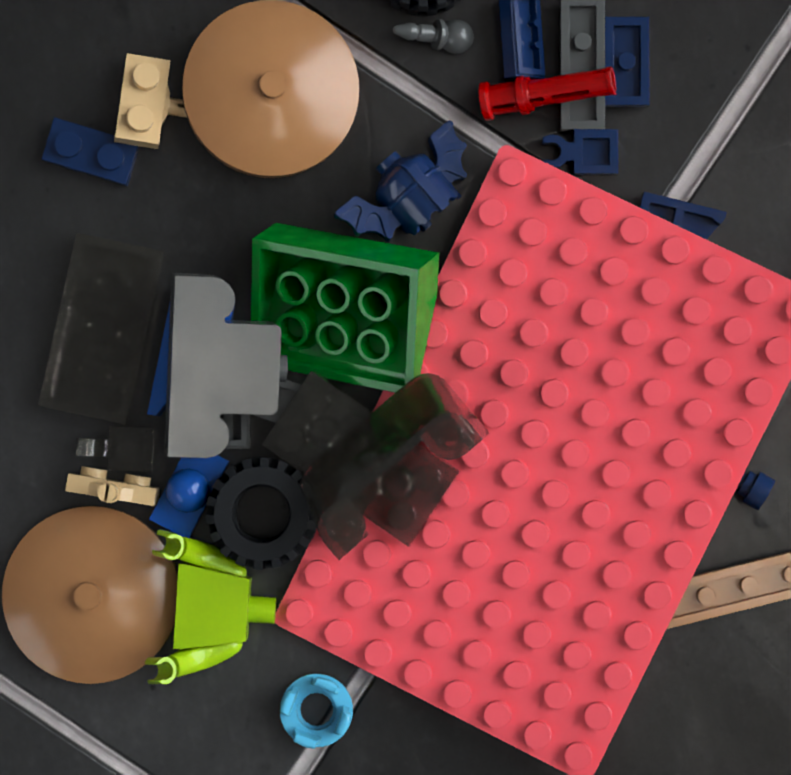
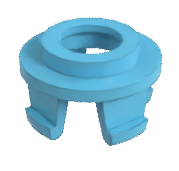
[280,673,353,749]

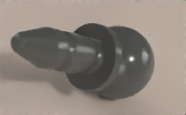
[392,19,474,55]

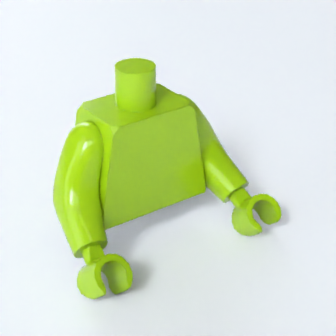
[145,530,276,684]

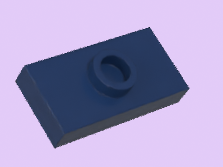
[499,0,545,80]

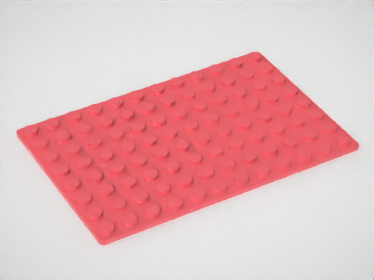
[275,145,791,775]

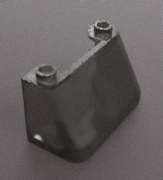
[301,373,489,560]

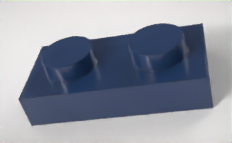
[605,17,650,107]
[42,117,140,187]

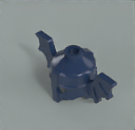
[334,120,467,242]

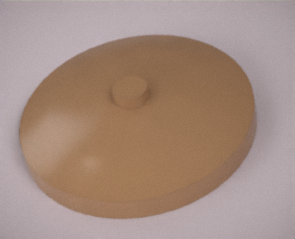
[182,0,359,178]
[2,506,178,684]

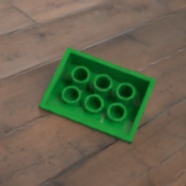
[251,223,439,396]

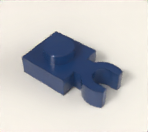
[542,129,618,175]

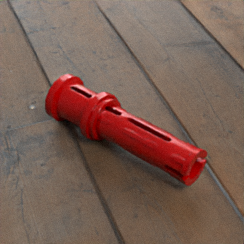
[479,66,617,121]

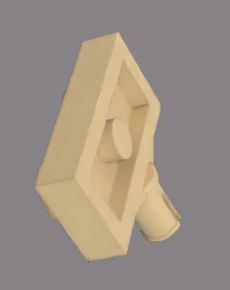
[114,53,187,149]
[65,466,161,506]

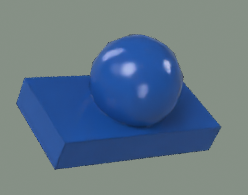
[149,455,230,538]

